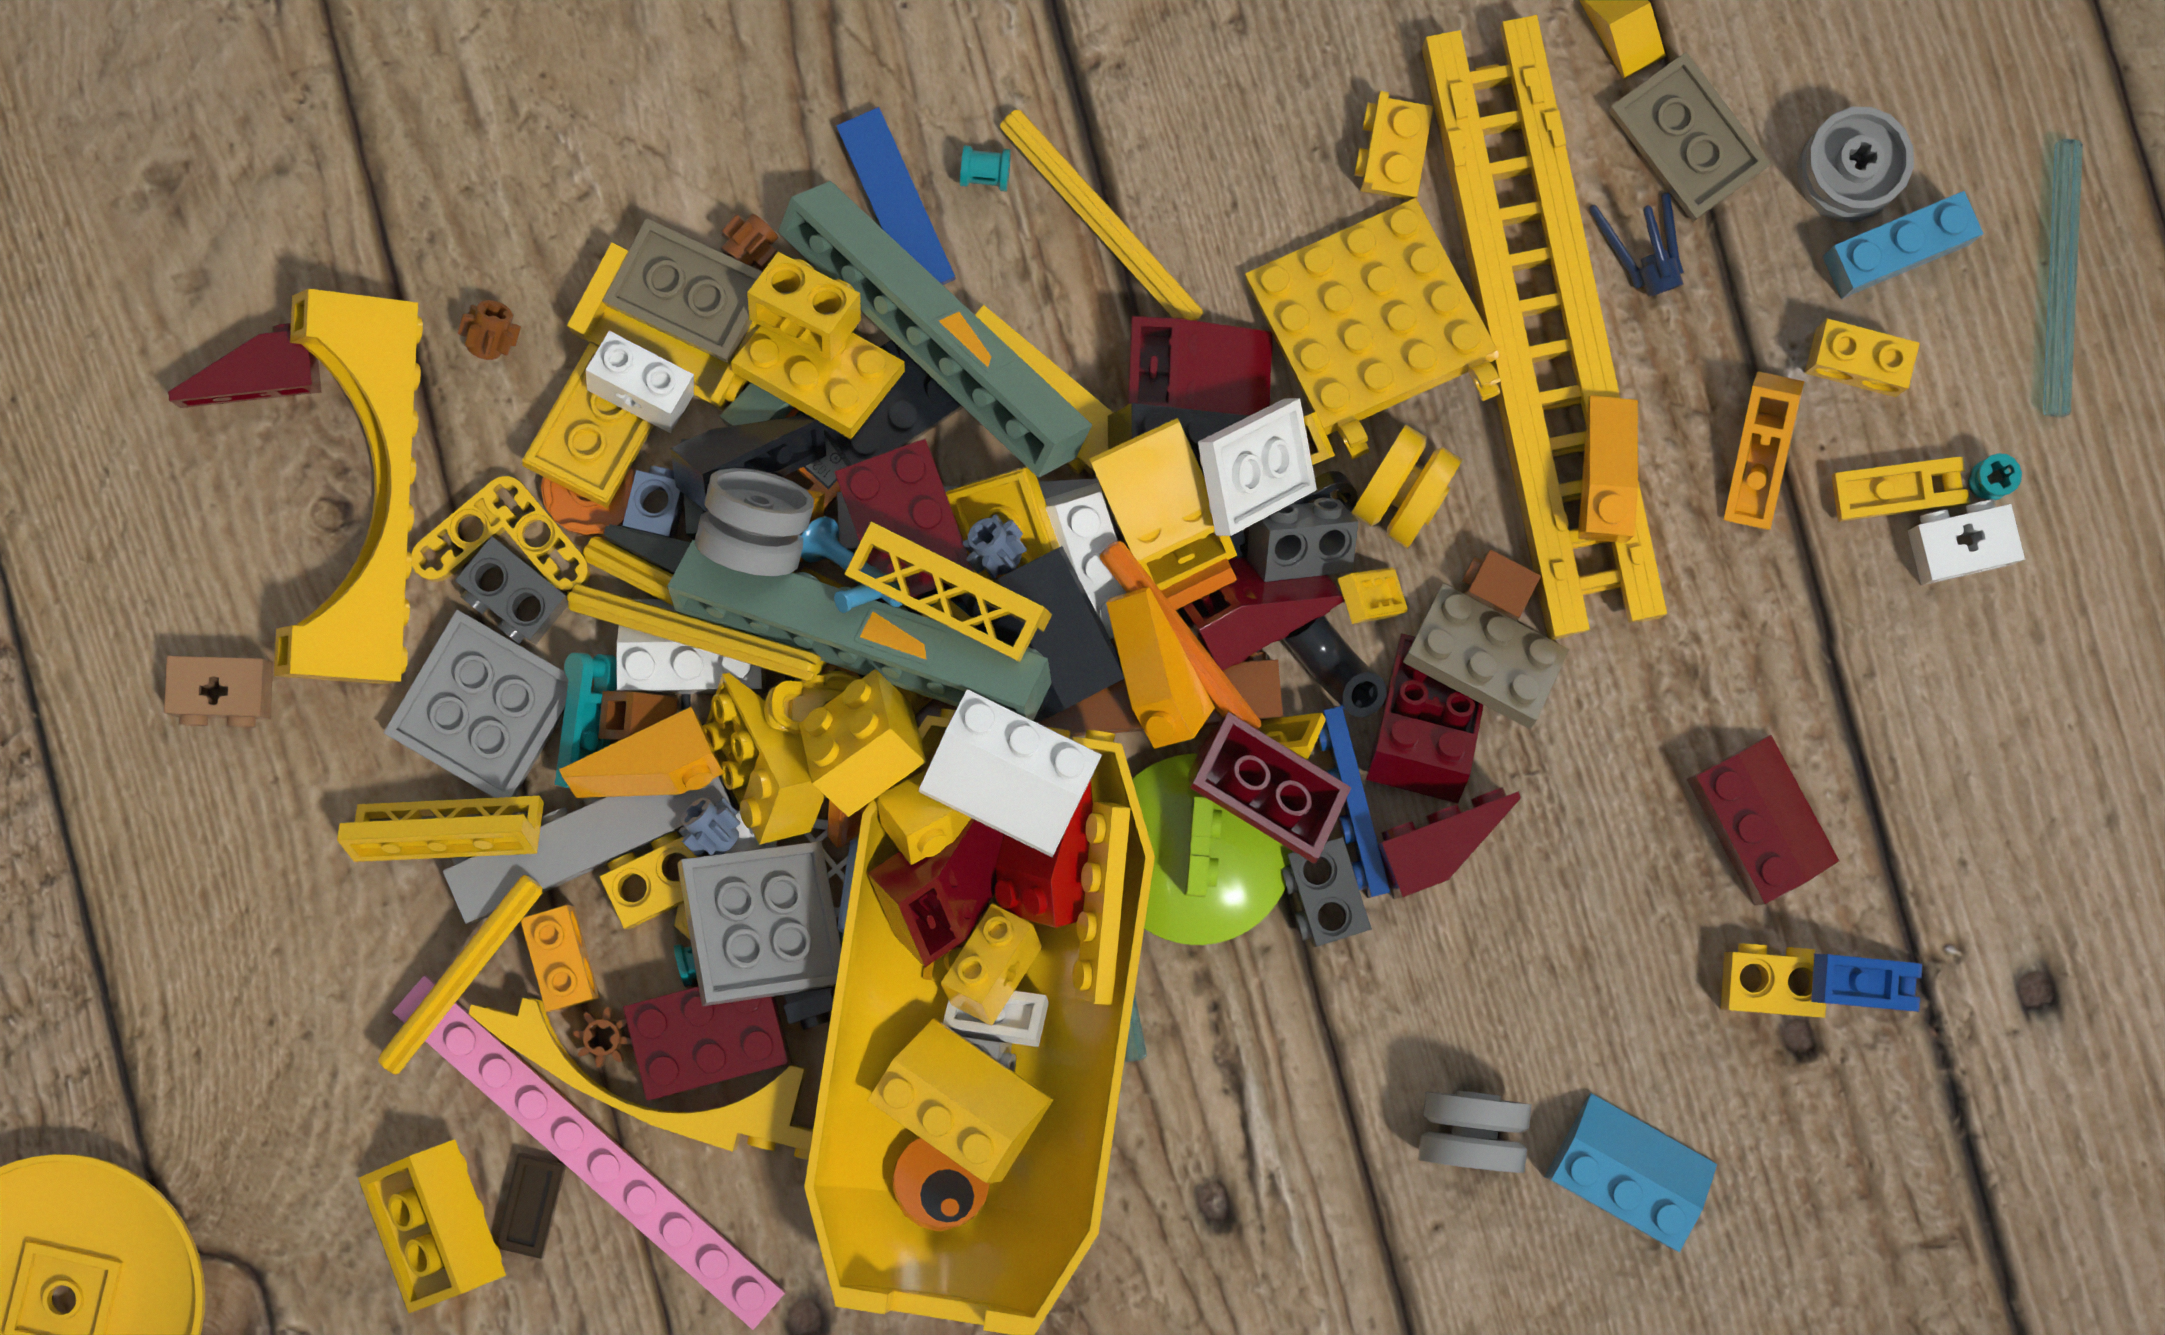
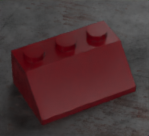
[1188,712,1351,864]
[1686,735,1839,906]

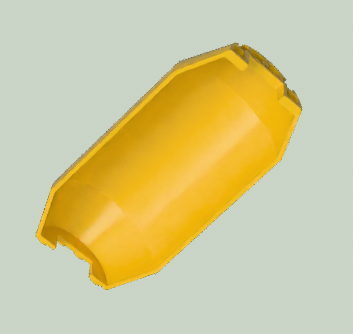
[804,709,1155,1335]

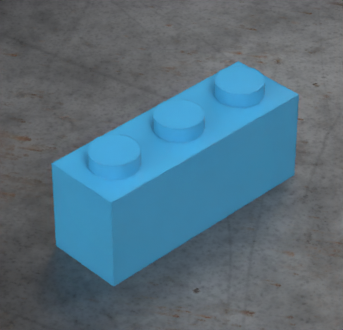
[1822,191,1984,299]

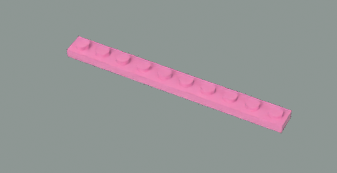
[392,976,786,1330]

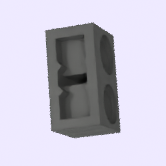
[1247,498,1359,582]
[455,536,569,645]
[1281,837,1372,947]

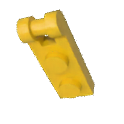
[1831,457,1970,522]

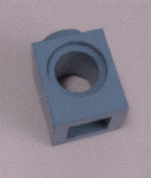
[622,466,684,539]

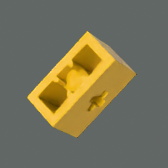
[941,904,1042,1026]

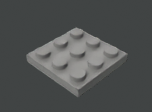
[383,610,569,798]
[677,841,841,1006]

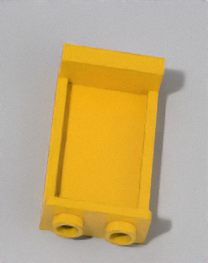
[567,242,761,411]

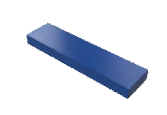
[836,107,956,285]

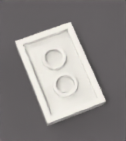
[1198,398,1317,536]

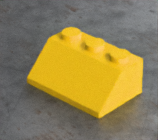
[867,1019,1054,1183]
[358,1139,506,1314]

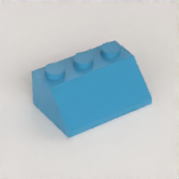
[1544,1093,1717,1252]

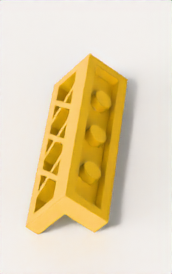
[844,522,1052,662]
[337,796,544,862]

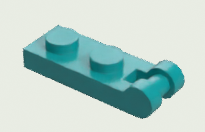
[555,653,617,788]

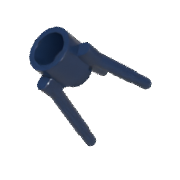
[1589,192,1684,297]

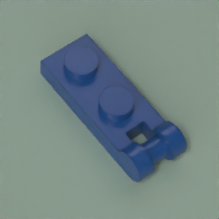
[1811,954,1922,1012]

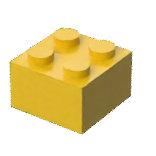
[799,669,926,817]

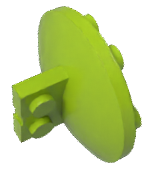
[1132,753,1293,945]

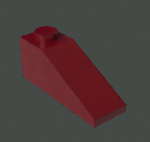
[168,323,322,408]

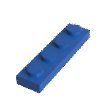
[1318,706,1390,898]

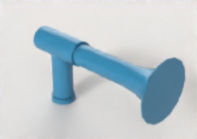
[801,517,902,613]

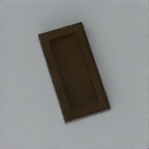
[496,1152,566,1259]

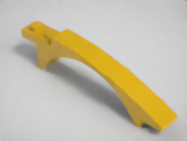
[468,997,813,1160]

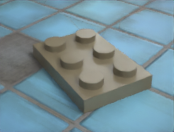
[1608,52,1771,222]
[602,218,762,364]
[1403,583,1570,729]

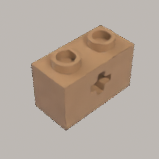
[164,656,273,728]

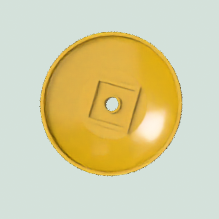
[0,1154,206,1335]

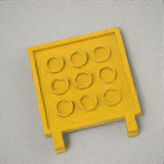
[1245,198,1500,460]

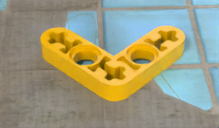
[411,476,591,593]

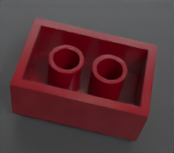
[834,438,975,607]
[623,986,792,1101]

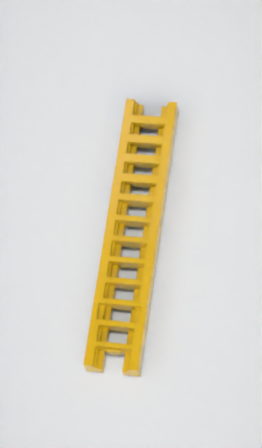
[1422,15,1667,640]

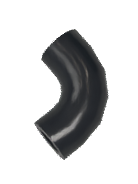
[1283,615,1387,717]

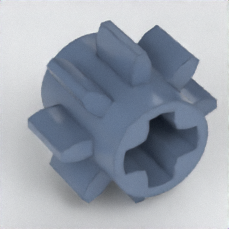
[963,515,1027,578]
[679,797,740,857]

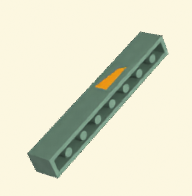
[778,181,1092,478]
[667,540,1052,721]

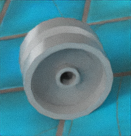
[1797,107,1914,222]
[694,468,814,576]
[1418,1091,1532,1173]

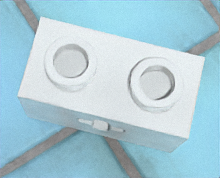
[586,331,694,433]
[1908,499,2025,586]

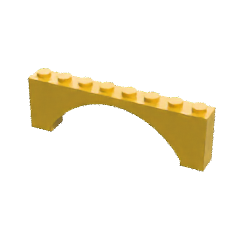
[274,289,423,684]

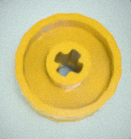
[1351,424,1463,549]

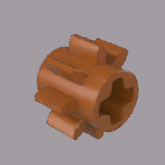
[720,213,778,272]
[458,300,521,360]
[573,1007,632,1068]

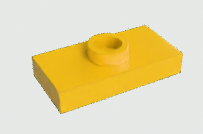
[1337,567,1408,624]

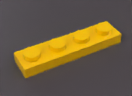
[1072,801,1131,1005]

